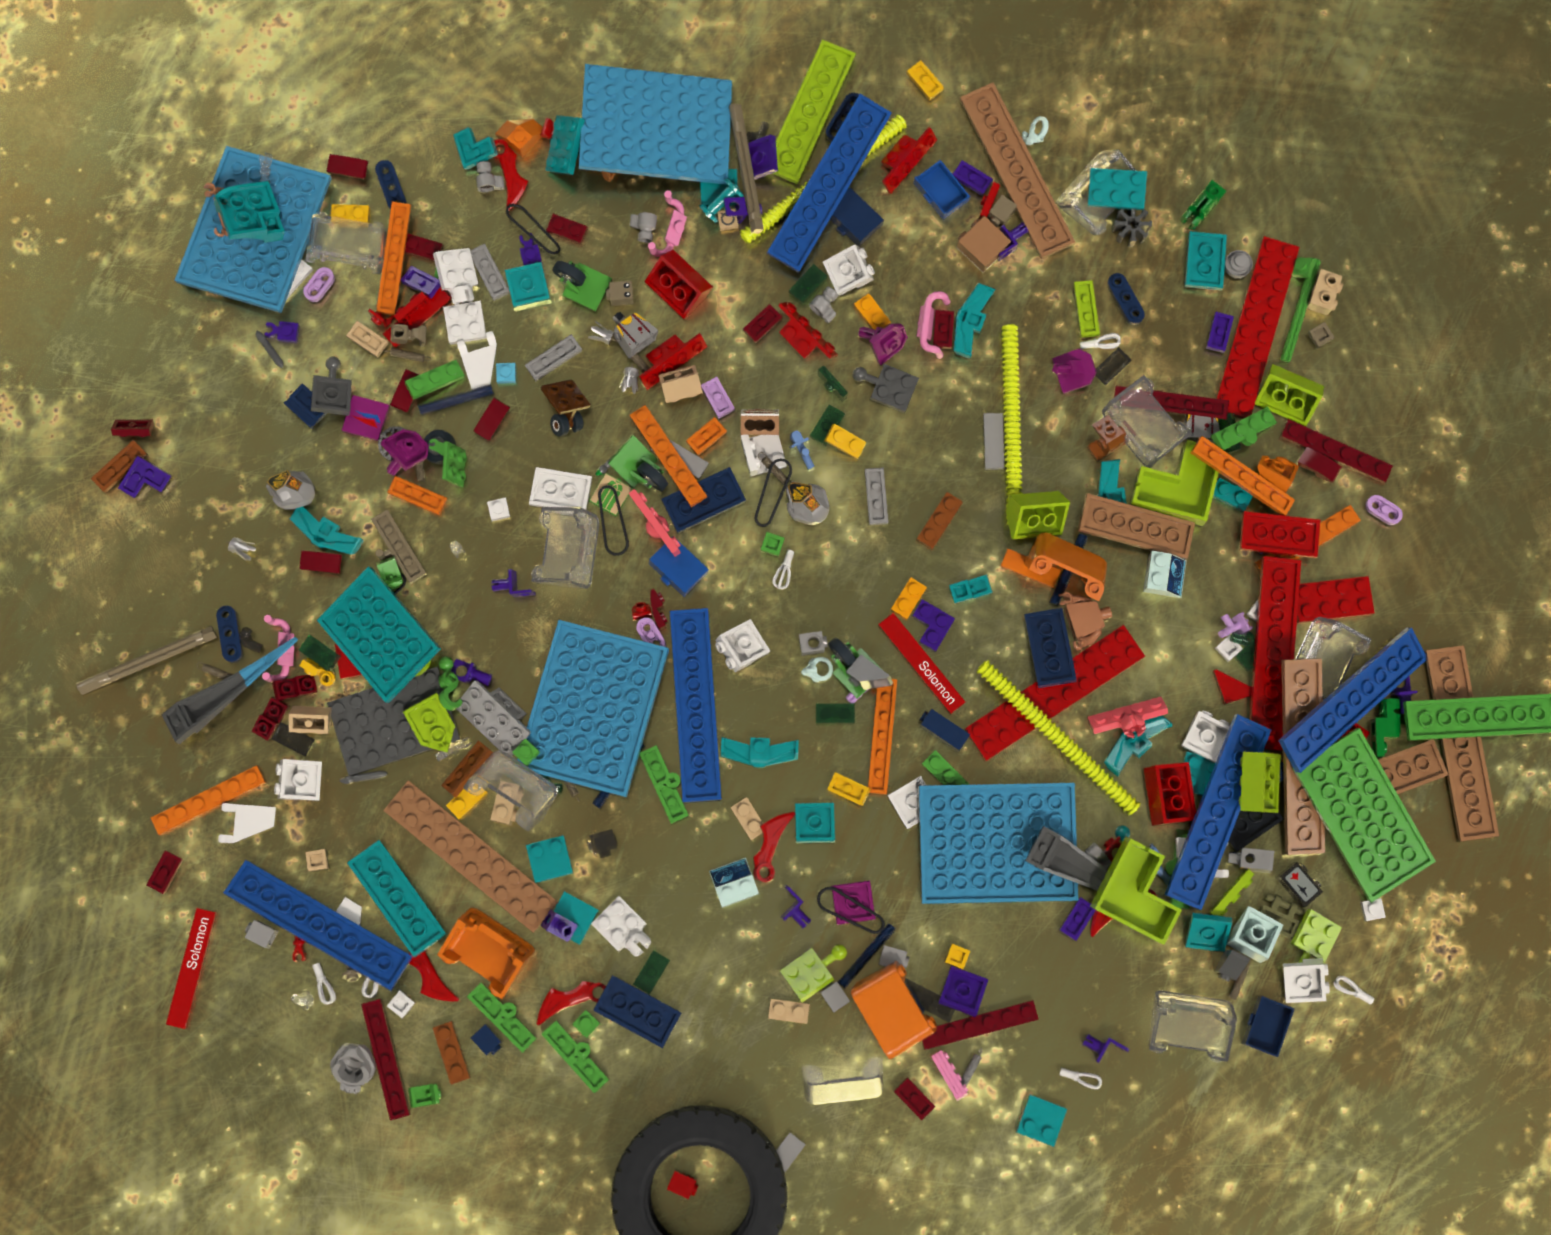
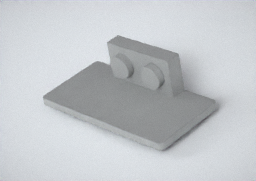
[457,680,531,759]

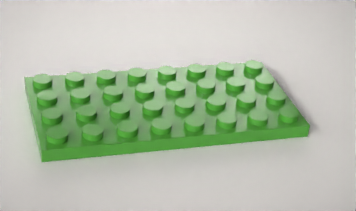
[1292,728,1436,903]

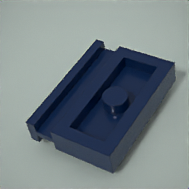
[283,383,327,429]

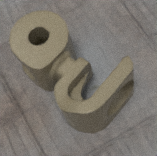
[390,324,427,347]

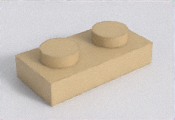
[346,321,389,358]
[730,797,763,841]
[768,999,810,1024]

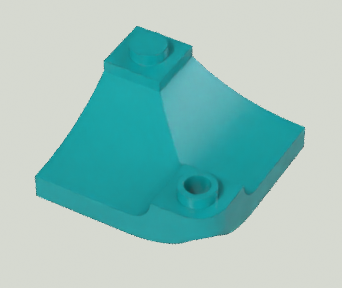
[214,181,285,243]

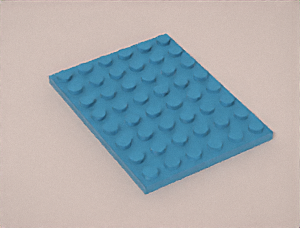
[578,64,732,185]
[175,146,332,313]
[515,620,669,798]
[919,783,1078,904]

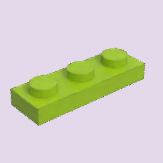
[1073,280,1100,338]
[1207,869,1255,916]

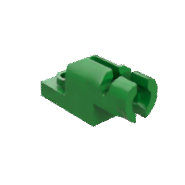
[1180,180,1226,230]
[1370,698,1401,758]

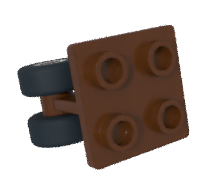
[541,380,591,437]

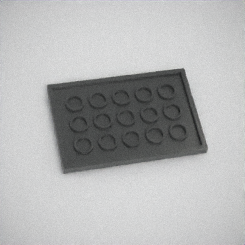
[327,667,461,776]

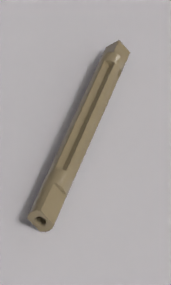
[729,104,764,234]
[76,626,217,695]

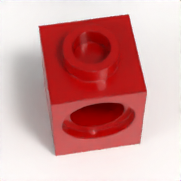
[667,1169,699,1199]

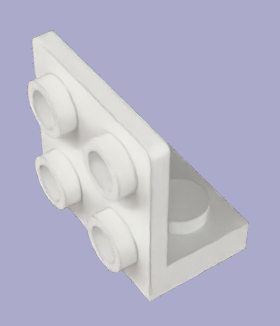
[741,435,787,477]

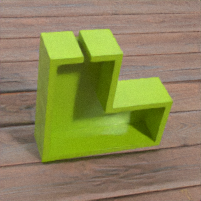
[1129,440,1219,526]
[1090,836,1182,945]

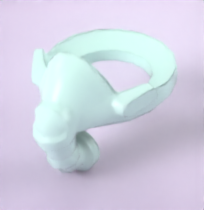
[1022,116,1048,145]
[801,657,833,682]

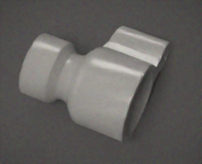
[476,161,505,192]
[629,212,657,243]
[809,286,838,324]
[1084,842,1112,869]

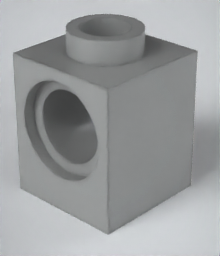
[799,631,828,656]
[245,920,279,949]
[878,945,909,968]
[820,982,850,1013]

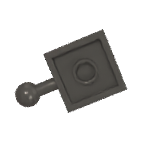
[311,356,352,416]
[852,364,919,414]

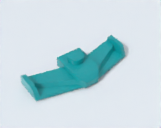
[953,283,996,359]
[1097,459,1127,504]
[289,506,364,555]
[1104,715,1173,777]
[721,737,799,768]

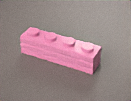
[931,1050,969,1101]

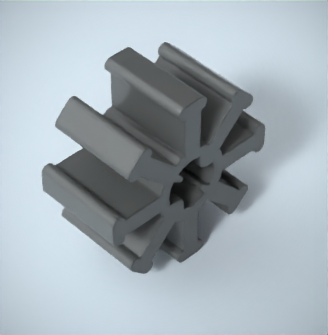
[1112,209,1152,247]

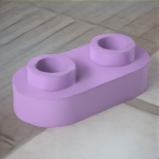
[303,267,335,302]
[1365,495,1403,525]
[636,618,666,647]

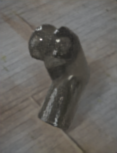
[746,122,770,143]
[239,627,263,653]

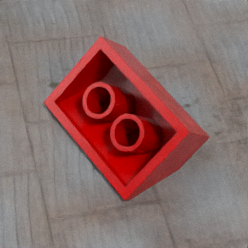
[644,249,713,319]
[1143,762,1196,826]

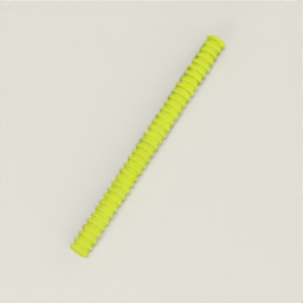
[740,114,907,244]
[1001,324,1023,526]
[976,660,1140,815]

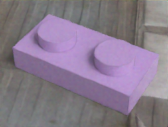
[701,377,735,419]

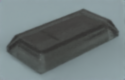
[1095,347,1132,386]
[272,722,315,757]

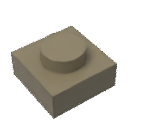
[1307,322,1335,348]

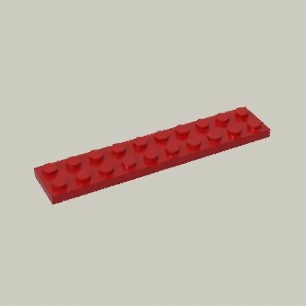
[1216,236,1300,419]
[1249,556,1302,751]
[964,625,1145,761]

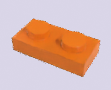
[686,417,727,456]

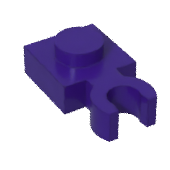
[519,233,543,266]
[264,321,300,343]

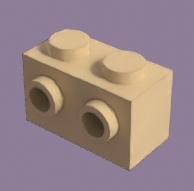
[1307,269,1343,315]
[658,365,703,403]
[289,706,332,734]
[490,782,523,826]

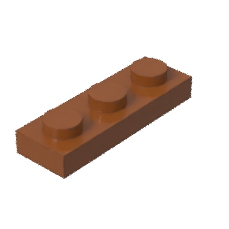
[91,440,148,493]
[916,492,963,550]
[441,740,493,798]
[433,1021,471,1085]

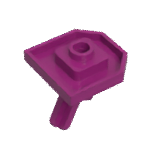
[858,323,908,365]
[1052,349,1097,394]
[381,429,429,476]

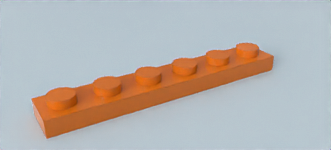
[376,202,411,315]
[630,405,707,508]
[1190,436,1295,516]
[1254,505,1361,574]
[868,679,897,795]
[151,765,266,836]

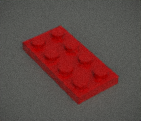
[1240,511,1321,558]
[1297,576,1375,623]

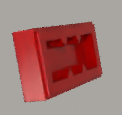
[979,182,1000,220]

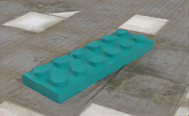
[347,840,447,958]

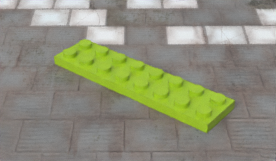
[772,40,856,184]

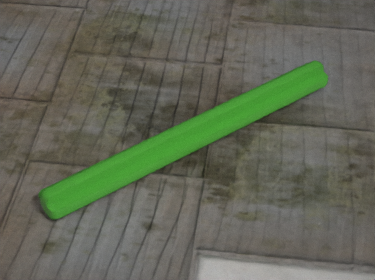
[1280,258,1321,363]

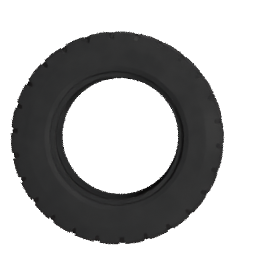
[611,1105,787,1235]

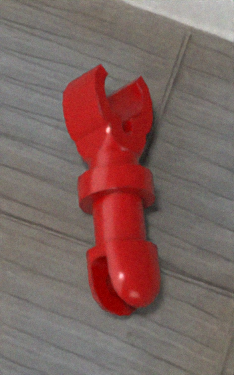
[292,935,306,962]

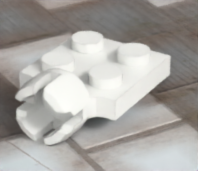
[433,248,478,305]
[591,896,651,957]

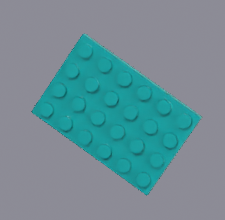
[317,566,441,703]

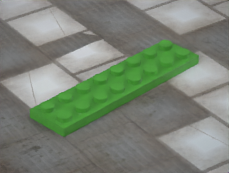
[1403,694,1551,741]

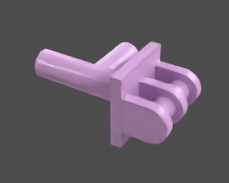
[1218,612,1253,638]

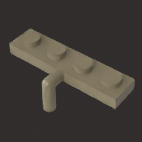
[371,510,427,584]

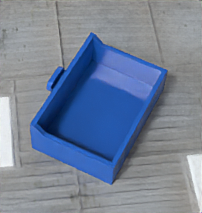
[913,160,970,220]
[649,536,709,597]

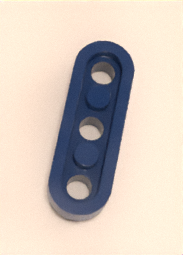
[826,93,859,142]
[375,160,407,210]
[1107,273,1145,325]
[216,606,243,663]

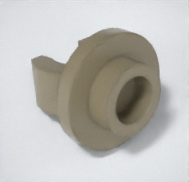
[342,966,362,982]

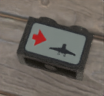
[1276,862,1323,908]

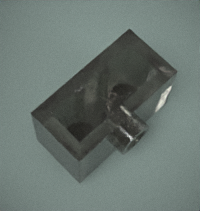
[587,829,619,858]

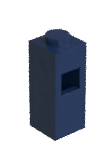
[919,709,970,752]

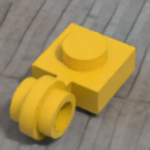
[299,657,336,686]

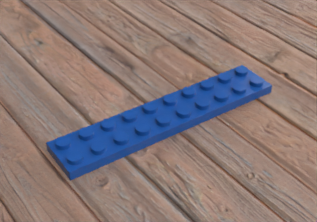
[766,94,892,273]
[670,608,722,803]
[1278,627,1426,773]
[1164,714,1271,910]
[223,860,413,991]

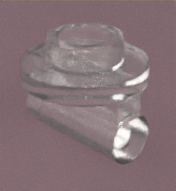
[291,991,313,1011]

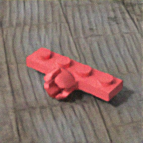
[628,489,681,557]
[1088,697,1168,738]

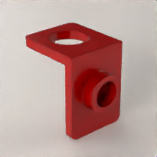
[368,309,395,329]
[1102,837,1121,862]

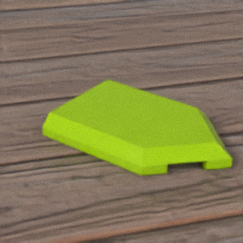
[403,693,455,753]

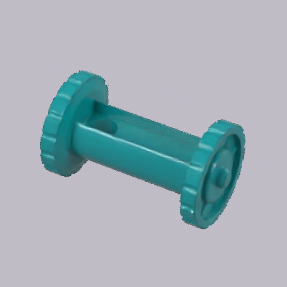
[699,178,744,223]

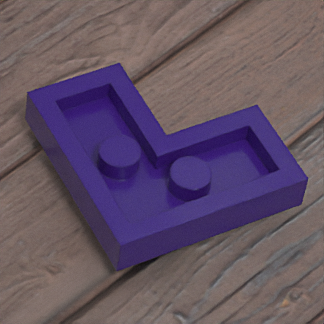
[118,456,172,498]
[912,599,955,652]

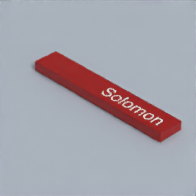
[878,613,965,715]
[166,908,217,1029]

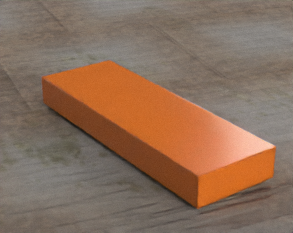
[387,476,447,516]
[1000,549,1061,589]

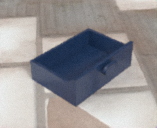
[830,188,884,247]
[1242,996,1295,1057]

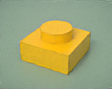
[945,944,970,969]

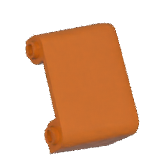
[1024,532,1107,601]
[437,908,535,999]
[851,961,937,1059]

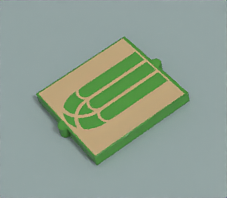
[589,473,633,516]

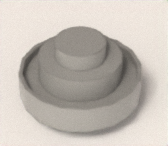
[1225,250,1253,278]

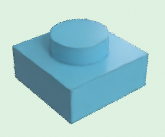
[496,363,516,384]

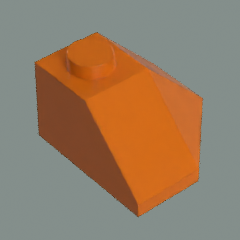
[495,119,543,158]
[1257,455,1299,493]

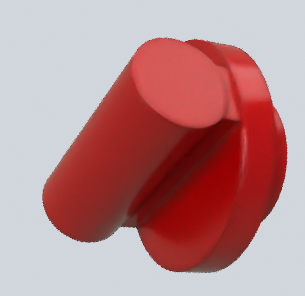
[540,118,554,140]
[632,602,652,620]

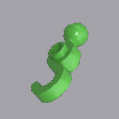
[438,656,462,711]

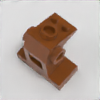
[1087,415,1129,463]

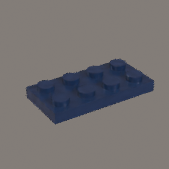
[661,467,746,534]
[1024,608,1077,688]
[593,975,681,1048]

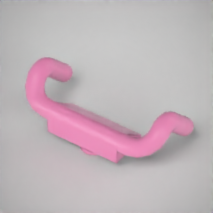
[648,191,687,257]
[917,291,951,359]
[262,615,294,682]

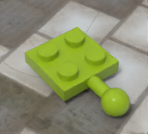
[1290,909,1342,963]
[780,944,847,1003]

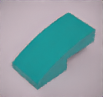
[949,574,993,604]

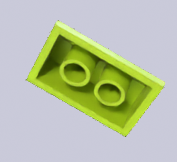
[1255,364,1325,426]
[1006,491,1070,539]
[1239,752,1281,813]

